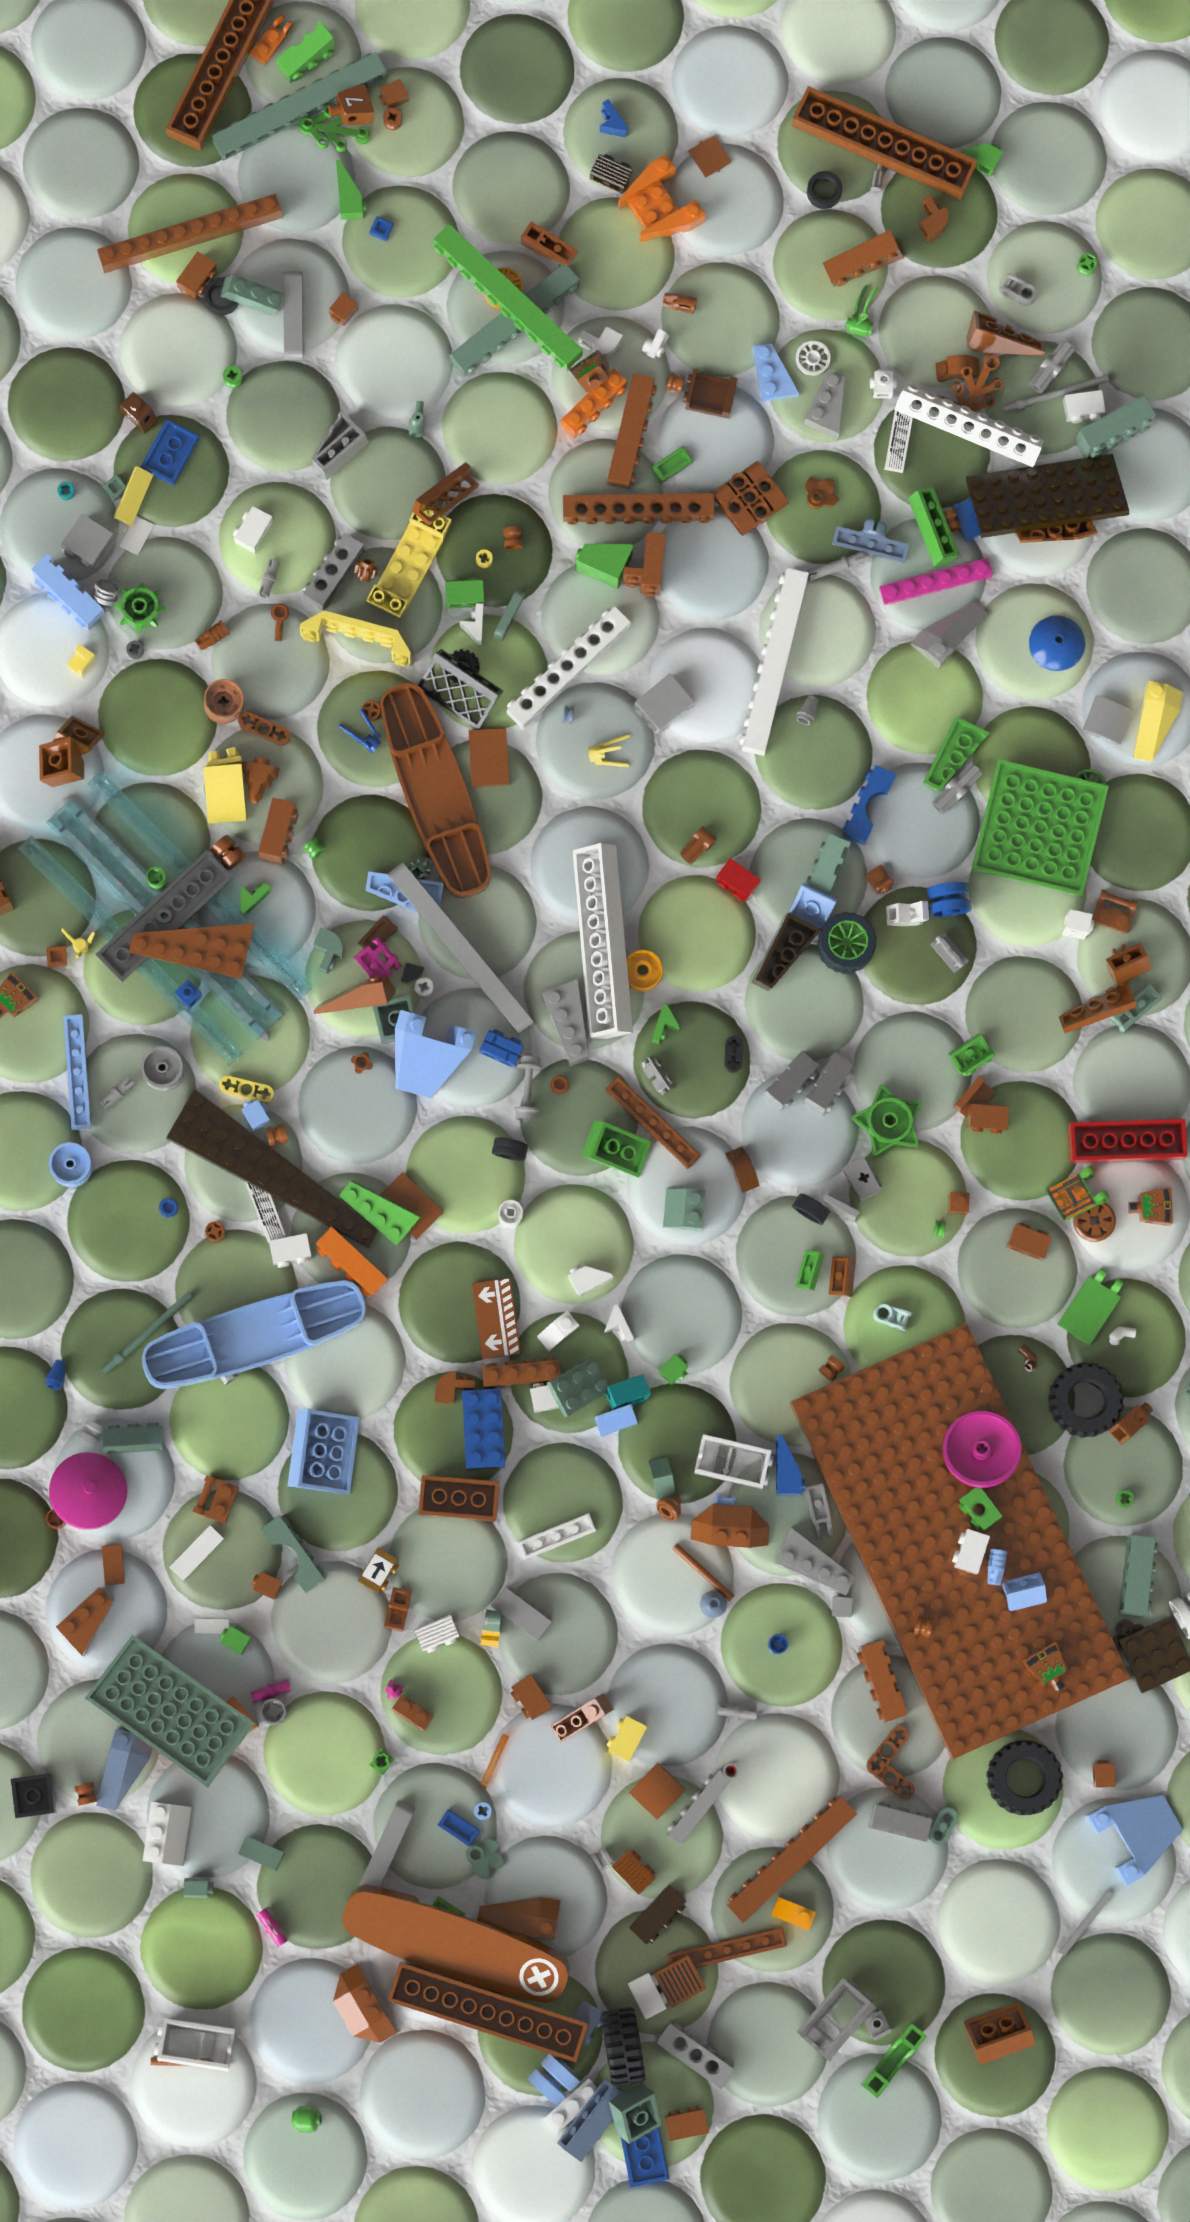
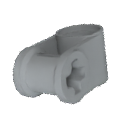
[999,273,1036,306]

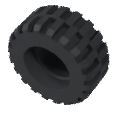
[1048,1362,1124,1438]
[986,1740,1063,1815]
[601,2007,646,2087]

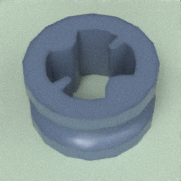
[562,705,575,724]

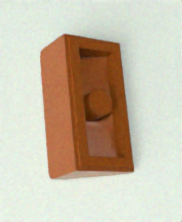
[829,1257,856,1297]

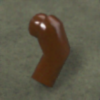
[1018,1344,1037,1372]

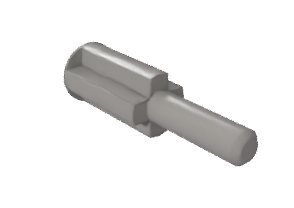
[870,164,884,193]

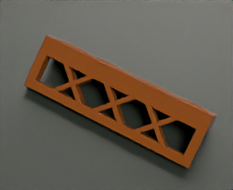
[412,462,479,525]

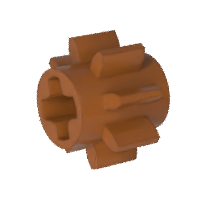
[354,558,378,582]

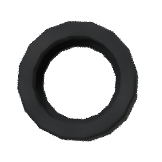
[806,171,843,209]
[204,277,239,315]
[792,1193,830,1225]

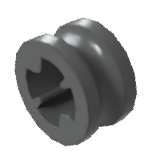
[126,640,144,659]

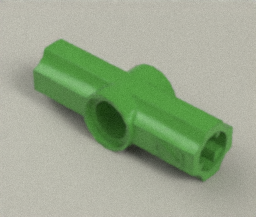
[369,1749,395,1775]

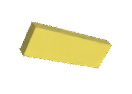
[114,466,153,526]

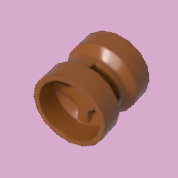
[943,509,961,533]
[503,527,523,550]
[265,1123,288,1146]
[818,1355,845,1382]
[46,1509,66,1529]
[74,1782,98,1806]

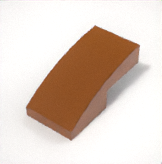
[384,1587,412,1632]

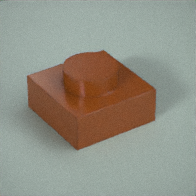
[46,946,67,968]

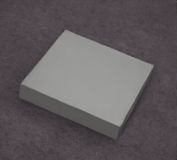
[821,1193,859,1222]

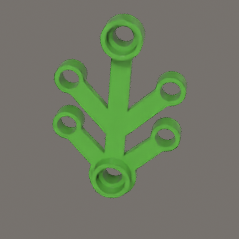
[299,106,370,152]

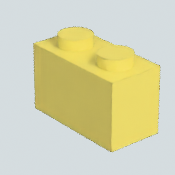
[606,1716,647,1762]

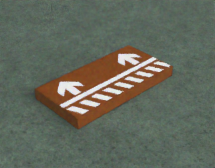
[472,1278,521,1360]

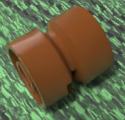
[210,835,246,871]

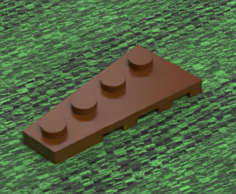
[1059,981,1137,1033]

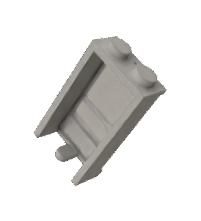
[797,1978,876,2062]

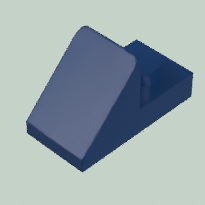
[599,99,629,137]

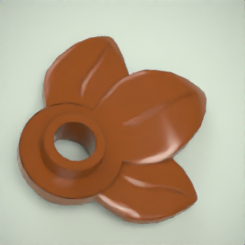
[805,477,839,509]

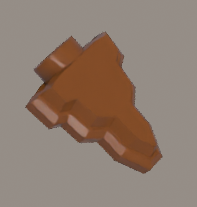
[242,757,280,804]

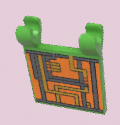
[1046,1166,1109,1222]

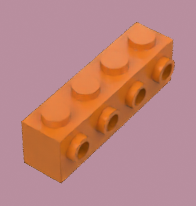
[561,368,627,438]

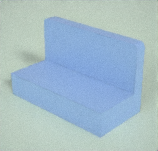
[595,1404,638,1437]
[1002,1572,1047,1611]

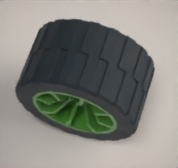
[817,912,877,974]

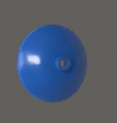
[1029,615,1085,671]

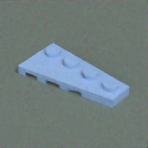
[366,871,444,913]

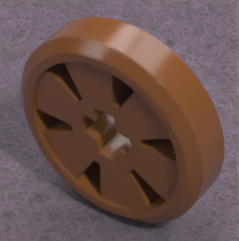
[1073,1203,1116,1242]

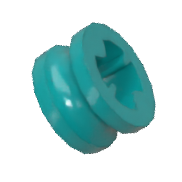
[57,482,75,501]

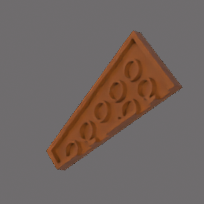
[129,923,255,980]

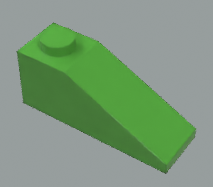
[336,160,367,220]

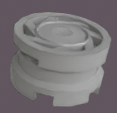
[91,579,121,606]

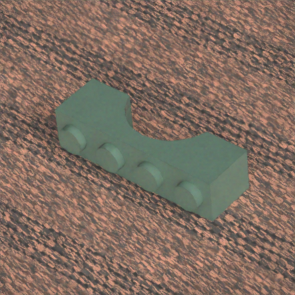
[261,1515,325,1593]

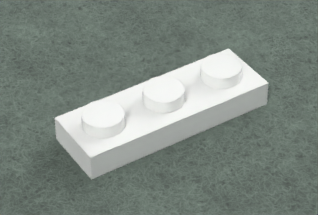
[544,2078,597,2133]

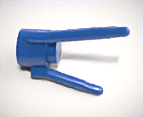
[338,709,382,753]

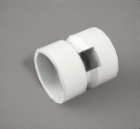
[498,1200,523,1228]

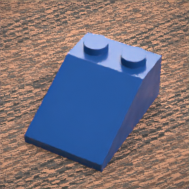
[776,1435,805,1496]

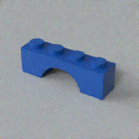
[842,765,896,845]

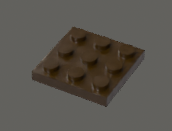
[1118,1616,1190,1693]

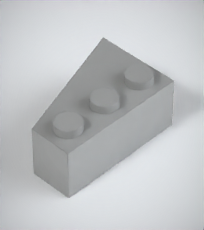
[804,369,845,440]
[868,1802,932,1842]

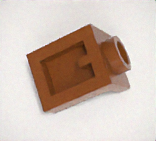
[865,865,894,894]

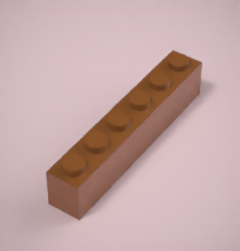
[607,373,657,489]

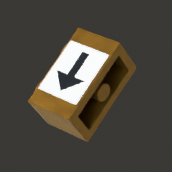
[358,1548,399,1593]

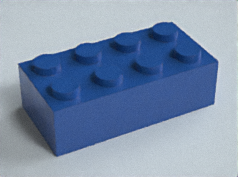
[462,1389,505,1470]

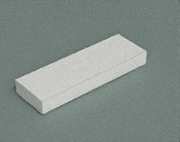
[169,1525,224,1581]

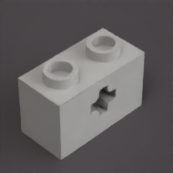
[842,1156,882,1203]

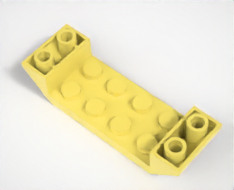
[366,510,452,618]
[300,611,411,667]

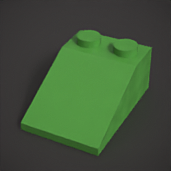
[581,1120,652,1178]

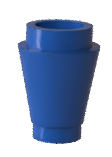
[45,1360,67,1390]

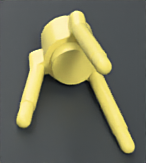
[588,734,630,767]
[61,928,95,958]

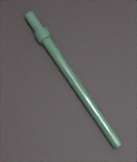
[101,1292,193,1374]

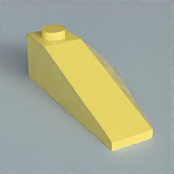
[1133,681,1183,762]

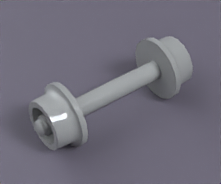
[514,1053,542,1123]

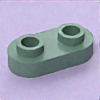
[928,1808,958,1845]

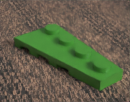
[923,716,990,792]
[339,1180,422,1246]

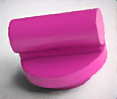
[385,1679,403,1699]

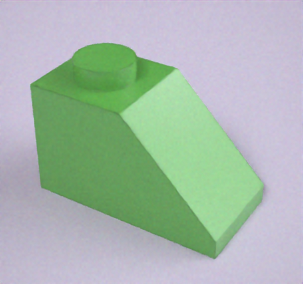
[961,143,1004,176]

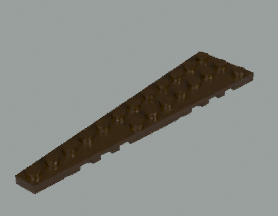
[166,1089,379,1248]

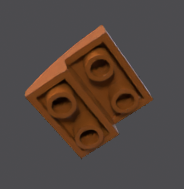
[629,1762,686,1820]

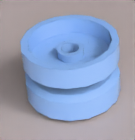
[48,1142,93,1188]

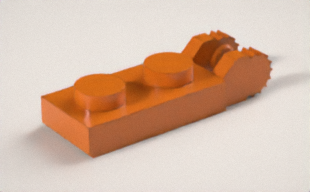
[250,14,294,65]

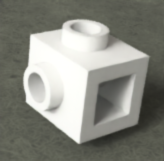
[870,369,897,399]

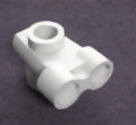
[642,329,669,360]

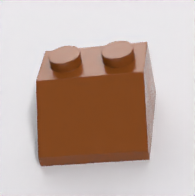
[39,737,84,787]

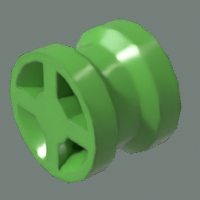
[1077,253,1097,276]
[223,366,242,388]
[302,836,326,860]

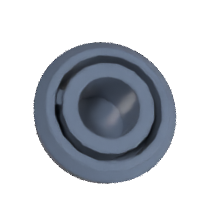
[700,1591,727,1618]

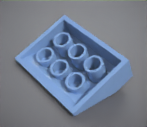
[288,1409,360,1494]

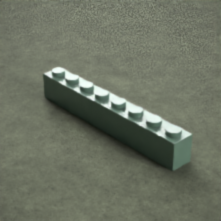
[450,265,580,376]

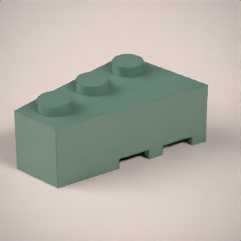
[805,834,851,895]

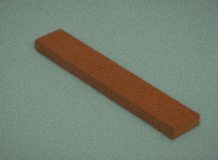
[605,1076,701,1170]
[667,1927,787,1968]

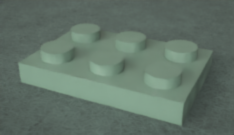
[547,1356,609,1417]

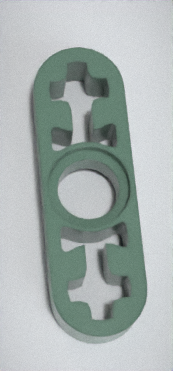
[493,589,526,641]

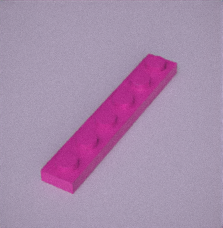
[879,558,993,606]

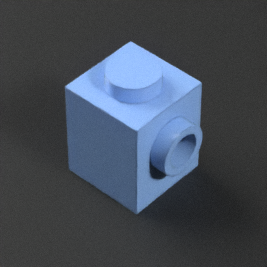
[241,1100,270,1131]

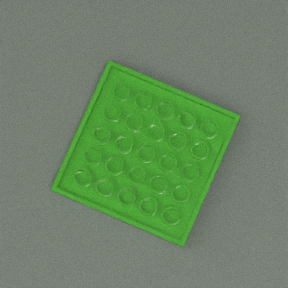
[971,759,1109,897]

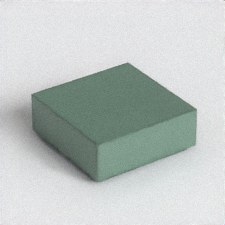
[102,474,127,501]

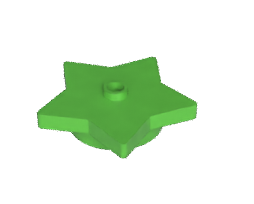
[851,1084,922,1156]

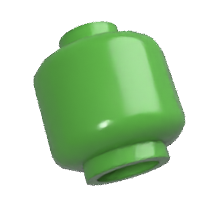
[292,2106,322,2132]

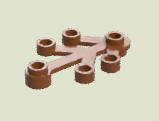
[951,353,1003,412]

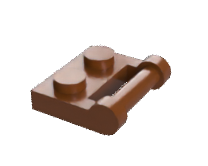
[1092,889,1138,934]
[192,1475,239,1524]

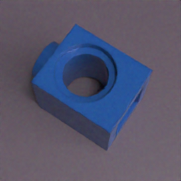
[174,979,203,1010]

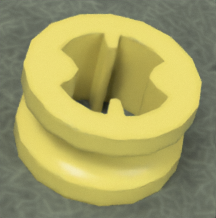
[476,549,493,568]

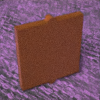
[688,135,731,178]

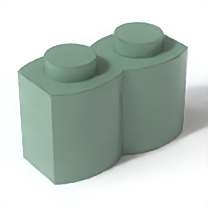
[184,1878,214,1898]

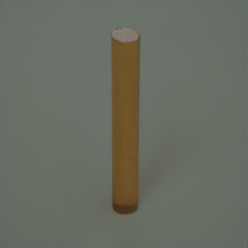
[478,1733,509,1790]

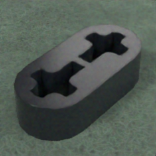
[724,1036,743,1073]

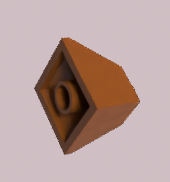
[53,716,105,755]

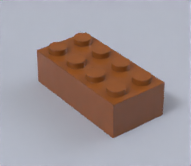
[418,1475,499,1522]

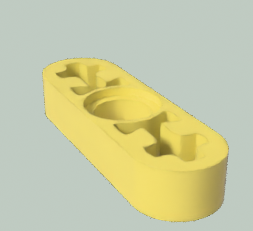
[219,1076,274,1103]

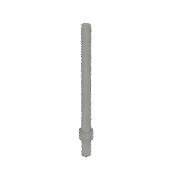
[1001,375,1109,413]

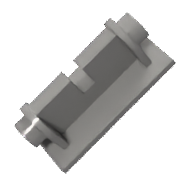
[930,932,969,973]
[641,1056,675,1095]

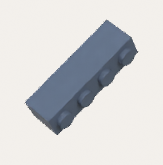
[557,2079,623,2162]

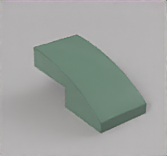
[238,1836,285,1871]

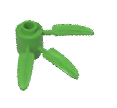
[845,285,879,337]

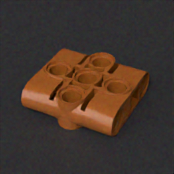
[711,461,789,536]

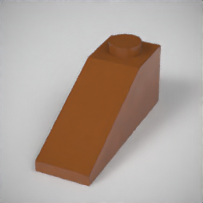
[521,221,578,266]

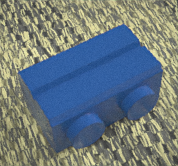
[479,1029,524,1068]

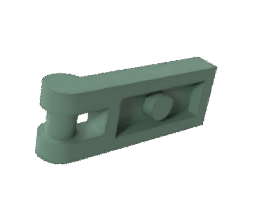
[1110,984,1162,1033]

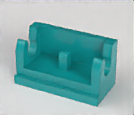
[606,1374,651,1411]

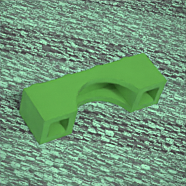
[860,2023,927,2099]

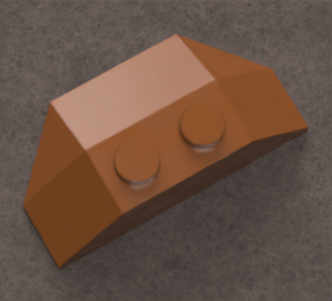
[690,1504,770,1548]
[333,1964,397,2043]

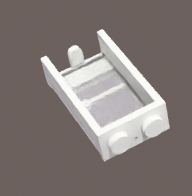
[694,1434,774,1490]
[154,2018,235,2072]

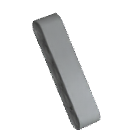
[283,271,303,361]
[359,1800,416,1887]

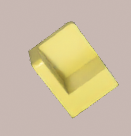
[68,644,96,677]

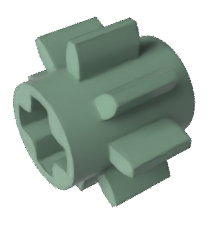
[408,855,433,879]

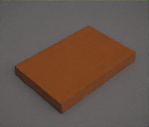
[468,728,510,787]
[380,1172,444,1240]

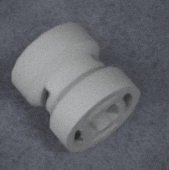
[79,1419,105,1445]

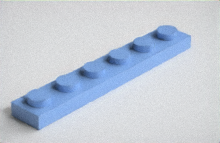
[63,1014,91,1130]

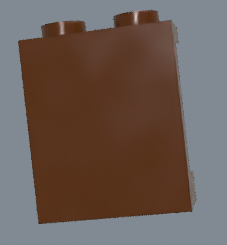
[683,369,738,419]

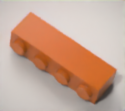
[315,1227,388,1298]

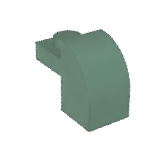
[313,927,343,974]

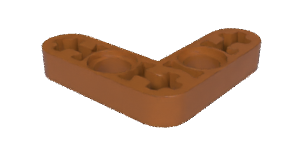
[866,1726,915,1799]

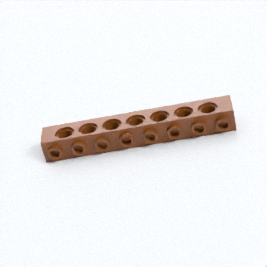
[563,493,714,525]

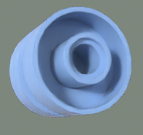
[527,2054,580,2107]

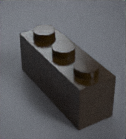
[629,1884,686,1944]

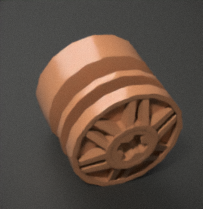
[203,679,244,724]

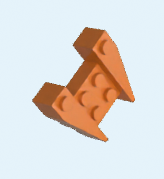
[618,154,706,242]

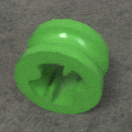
[933,1220,946,1238]
[1115,1490,1134,1508]

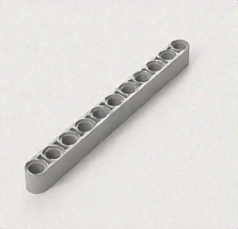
[387,862,534,1035]

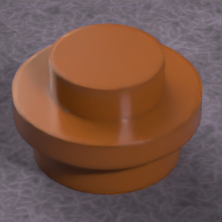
[550,1075,569,1095]

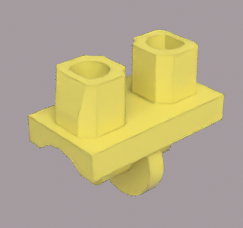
[207,747,242,766]

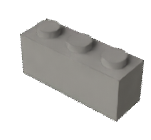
[491,1586,552,1641]

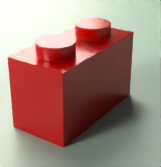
[716,858,761,902]

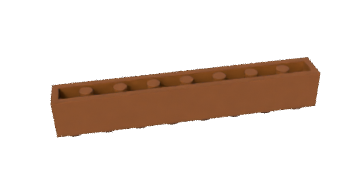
[726,1797,857,1923]

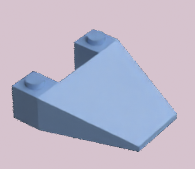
[395,1010,476,1098]
[1086,1795,1183,1885]

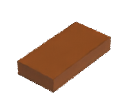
[102,1544,125,1586]

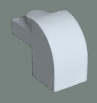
[579,326,623,359]
[886,901,929,926]

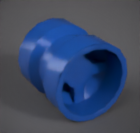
[768,1634,788,1654]

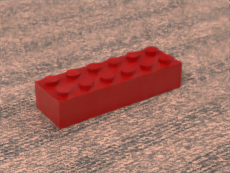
[1068,1119,1187,1164]

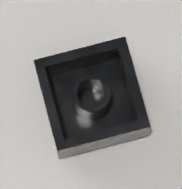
[11,1773,57,1818]

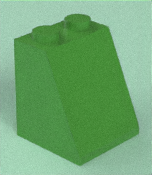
[575,544,634,589]

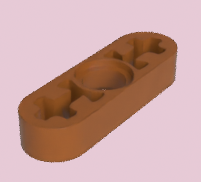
[238,712,290,746]

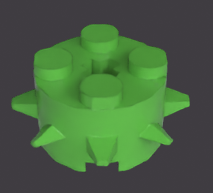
[114,582,166,633]

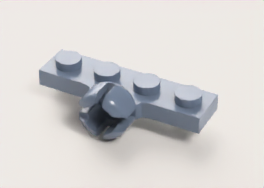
[832,519,910,563]

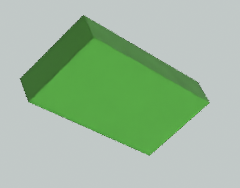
[652,446,693,483]

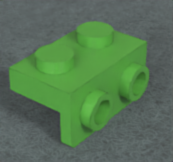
[948,1033,996,1076]

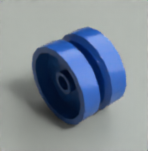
[927,882,972,917]

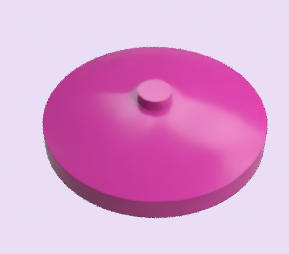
[943,1411,1021,1488]
[49,1452,127,1530]

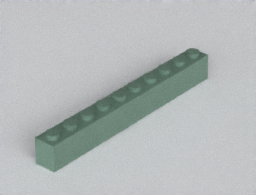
[212,52,387,161]

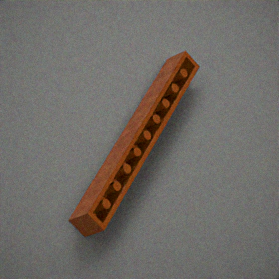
[97,193,282,274]

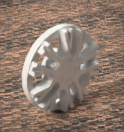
[796,341,831,376]

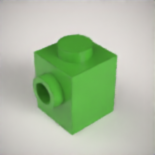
[658,1354,688,1385]
[219,1625,251,1655]

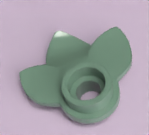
[466,1840,504,1879]

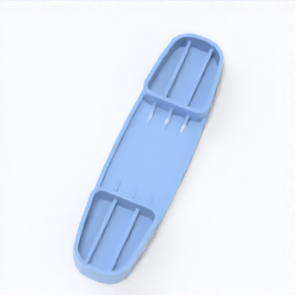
[142,1280,366,1389]

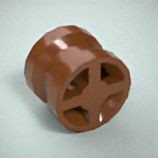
[383,108,402,131]
[666,372,685,394]
[362,700,381,722]
[205,1221,225,1242]
[913,1615,933,1638]

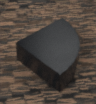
[401,963,424,982]

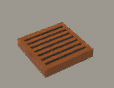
[653,1954,706,2008]

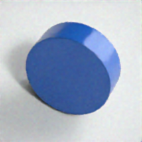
[159,1198,179,1218]

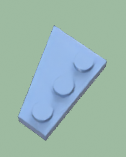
[752,343,799,402]

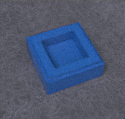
[369,216,394,242]

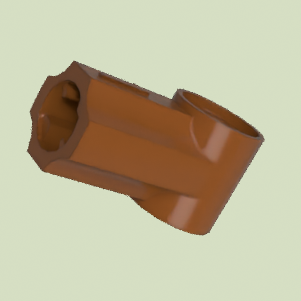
[679,826,717,865]

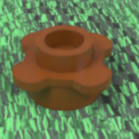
[351,1052,373,1074]

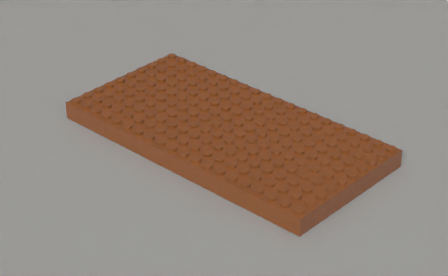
[789,1323,1131,1760]

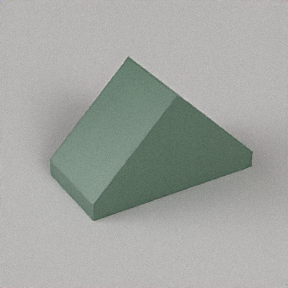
[648,1457,676,1499]

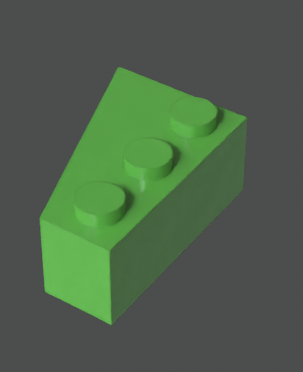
[276,21,335,83]

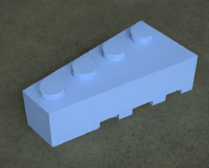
[31,554,105,629]

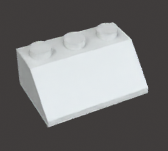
[142,1802,192,1866]

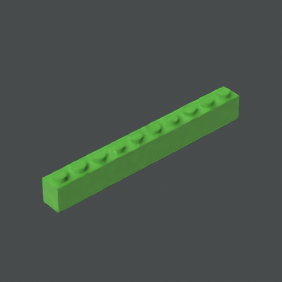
[433,224,583,371]

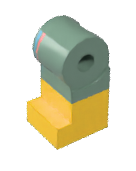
[481,1609,502,1647]

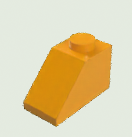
[771,1897,816,1931]

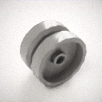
[141,1046,185,1092]

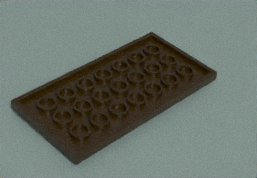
[966,454,1129,538]

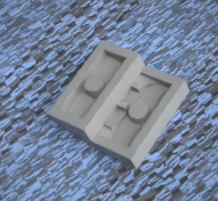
[1083,695,1134,745]

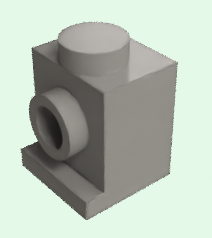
[864,2009,892,2041]

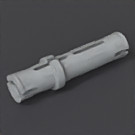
[807,552,864,581]

